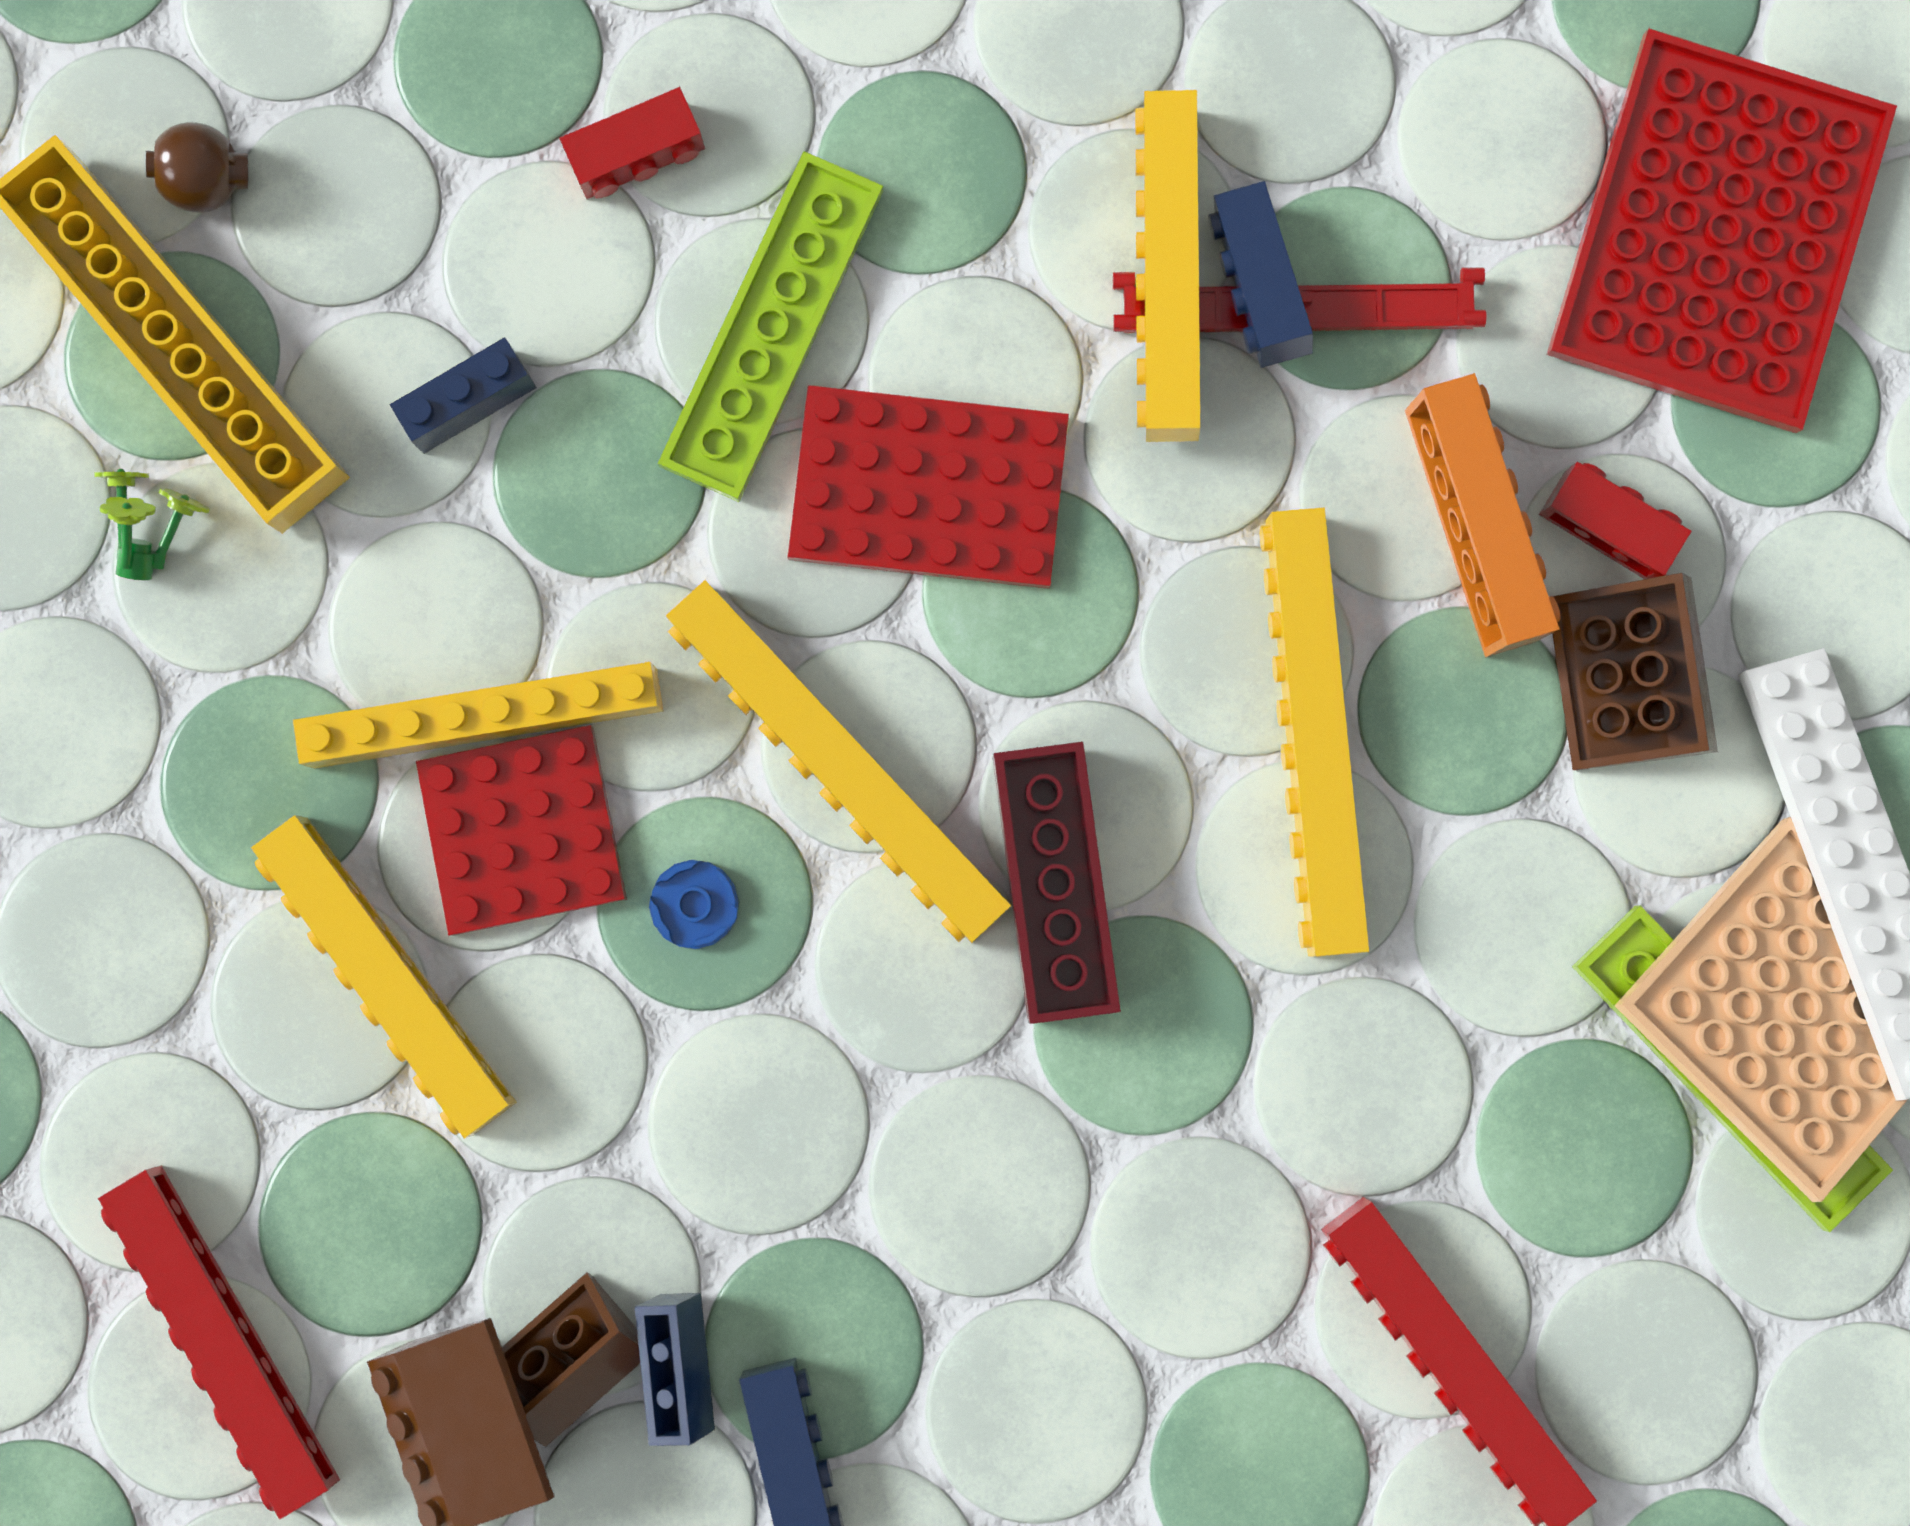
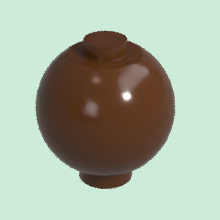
[146,122,248,213]

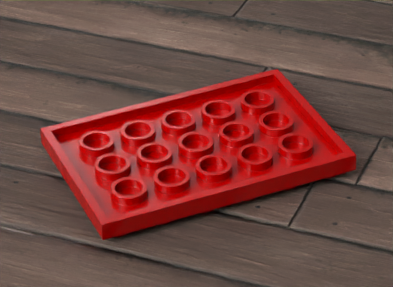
[788,385,1069,589]

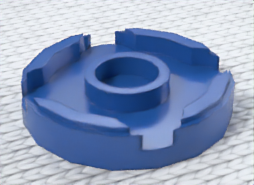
[649,860,740,949]

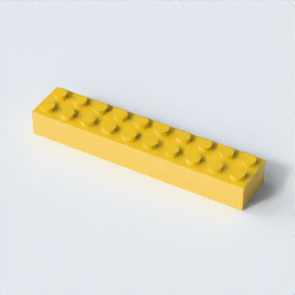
[0,135,351,534]

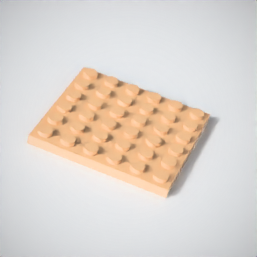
[1615,817,1908,1202]

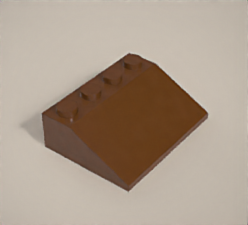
[1552,573,1718,771]
[367,1318,555,1526]

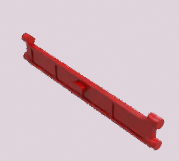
[1113,267,1487,333]

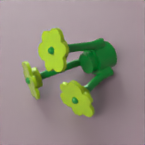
[94,469,210,581]

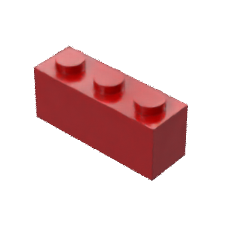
[559,87,705,200]
[1538,461,1692,579]

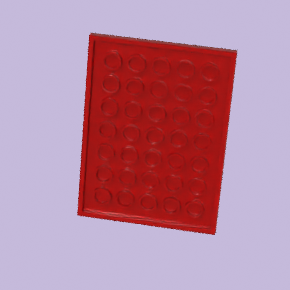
[1546,28,1897,433]

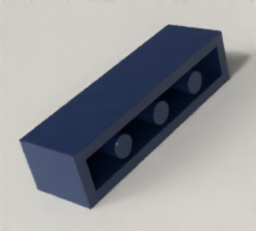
[1208,181,1313,368]
[739,1358,844,1526]

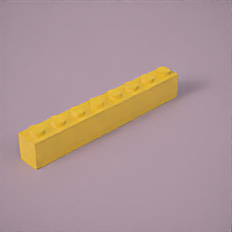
[1135,90,1200,442]
[293,662,664,769]
[251,815,517,1139]

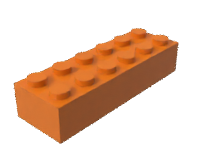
[1405,373,1560,657]

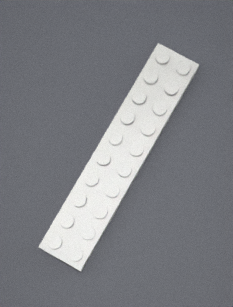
[1738,648,1910,1101]

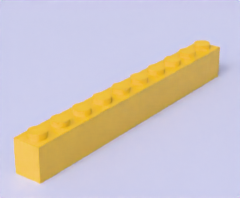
[1259,507,1369,957]
[666,580,1011,943]

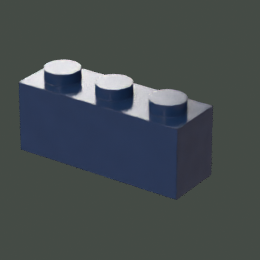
[389,337,537,454]
[635,1293,715,1446]

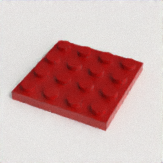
[416,725,627,936]

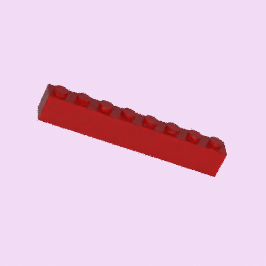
[97,1165,340,1520]
[1321,1197,1597,1526]

